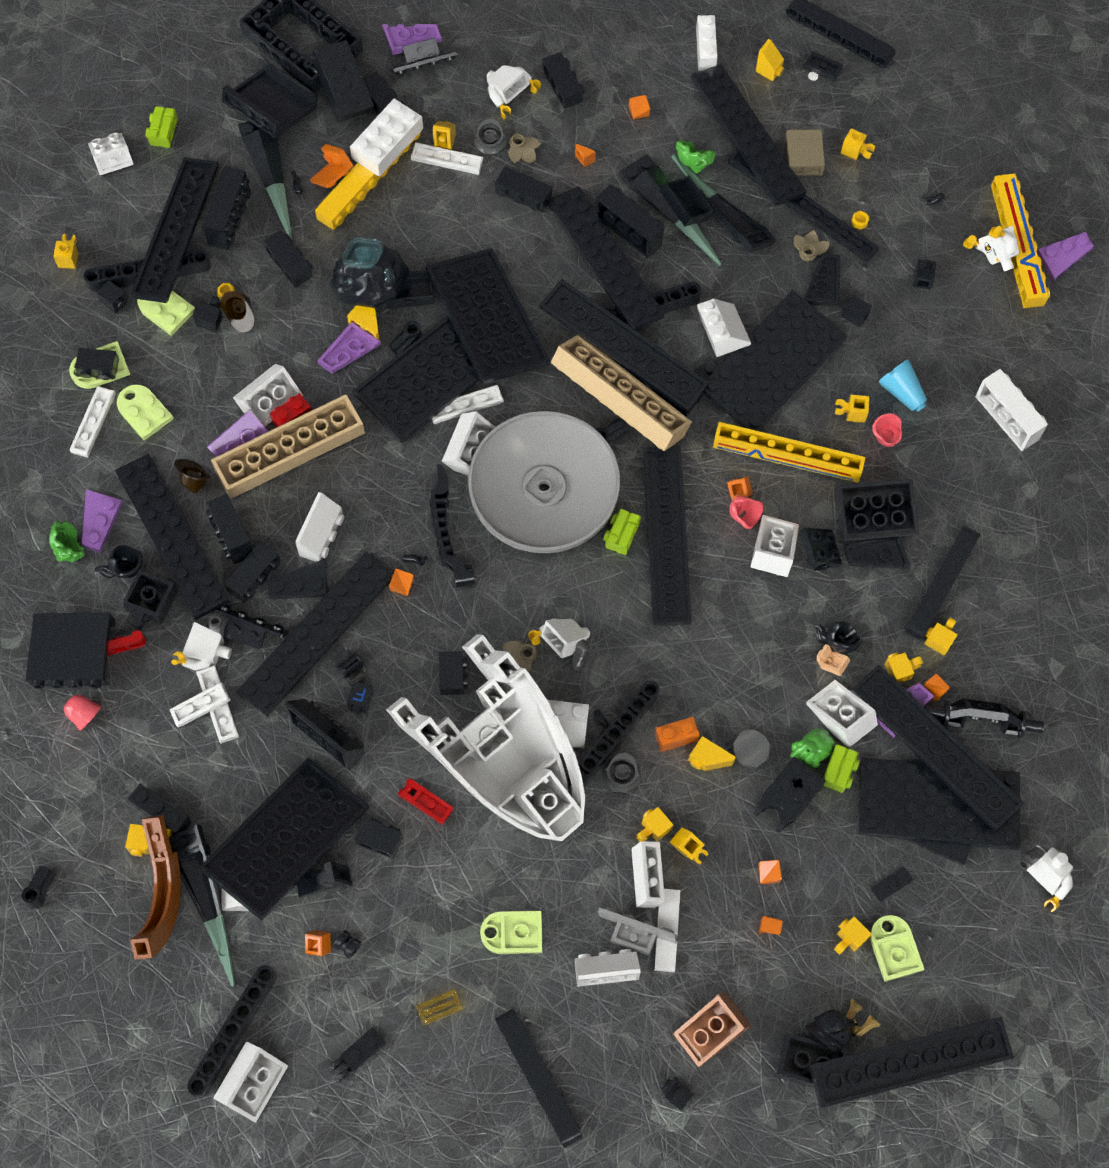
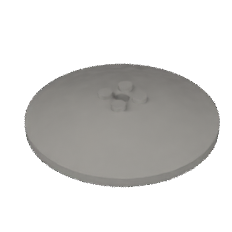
[468,411,620,553]

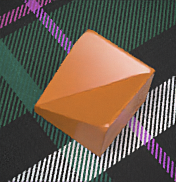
[628,95,650,120]
[575,144,596,167]
[727,476,753,500]
[389,569,414,596]
[923,674,950,702]
[758,860,782,884]
[758,916,783,935]
[305,930,331,956]

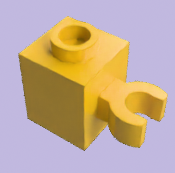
[841,128,876,160]
[53,234,79,269]
[835,395,869,423]
[925,617,958,656]
[884,652,923,683]
[636,807,674,842]
[669,827,709,864]
[834,917,872,955]

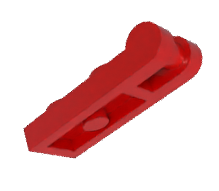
[107,630,146,656]
[397,778,454,826]

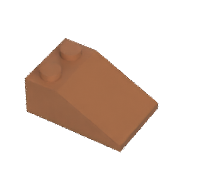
[673,993,751,1067]

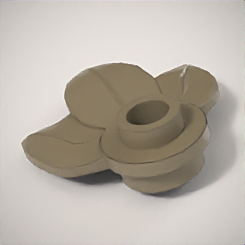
[508,134,541,164]
[793,230,829,261]
[502,641,537,673]

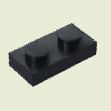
[804,51,843,82]

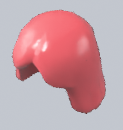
[872,413,902,447]
[729,495,764,530]
[64,695,101,731]

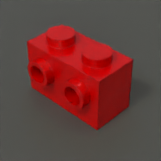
[270,393,312,428]

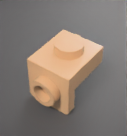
[816,644,850,676]

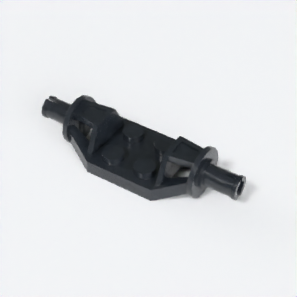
[924,698,1044,738]

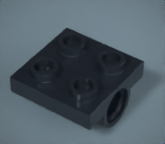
[800,527,842,571]

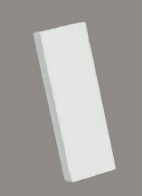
[169,682,231,728]

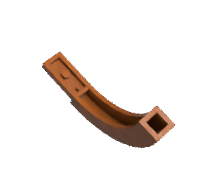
[130,815,181,960]

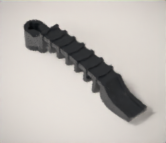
[430,464,475,588]

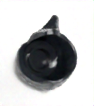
[94,545,142,578]
[814,621,862,654]

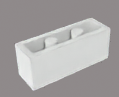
[696,15,717,71]
[632,841,665,908]

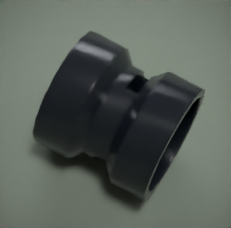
[333,930,362,959]

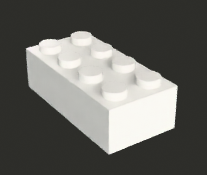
[350,99,423,177]
[975,369,1048,451]

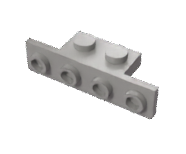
[598,907,677,956]

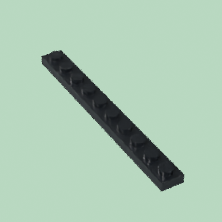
[728,150,879,263]

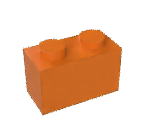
[654,717,700,753]

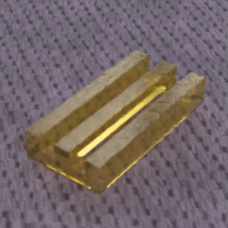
[416,989,462,1026]

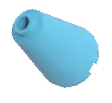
[878,360,927,412]

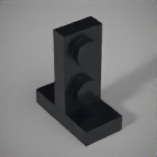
[297,861,353,898]

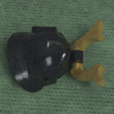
[805,999,881,1054]

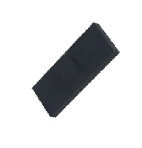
[871,867,913,902]

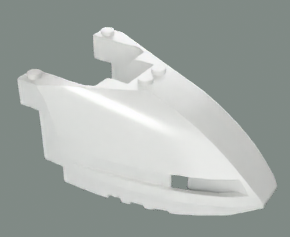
[386,634,585,841]

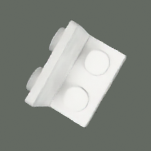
[88,133,134,175]

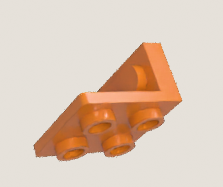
[310,144,353,188]

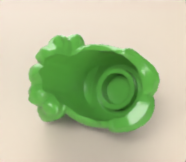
[675,140,716,174]
[49,521,85,562]
[790,729,835,770]

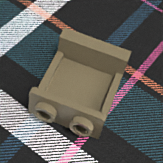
[785,129,825,176]

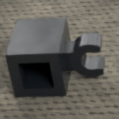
[913,259,937,290]
[193,296,223,333]

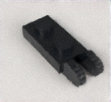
[328,1028,386,1082]

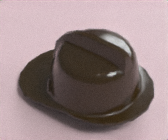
[221,291,255,333]
[174,459,211,494]

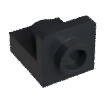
[661,1077,694,1112]

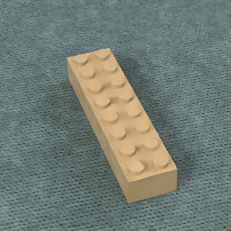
[551,335,692,451]
[211,395,365,499]

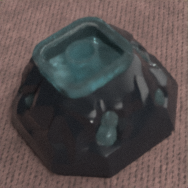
[330,238,410,308]

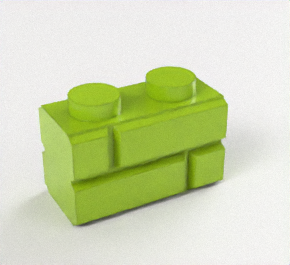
[146,106,178,148]
[603,509,641,555]
[823,745,860,793]

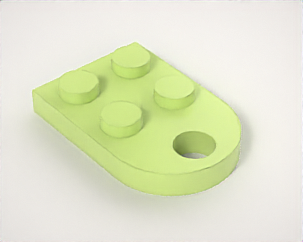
[137,291,195,336]
[69,341,130,389]
[117,385,174,441]
[480,911,542,954]
[870,915,925,982]

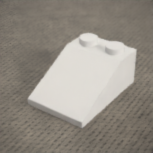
[750,515,799,577]
[806,680,878,747]

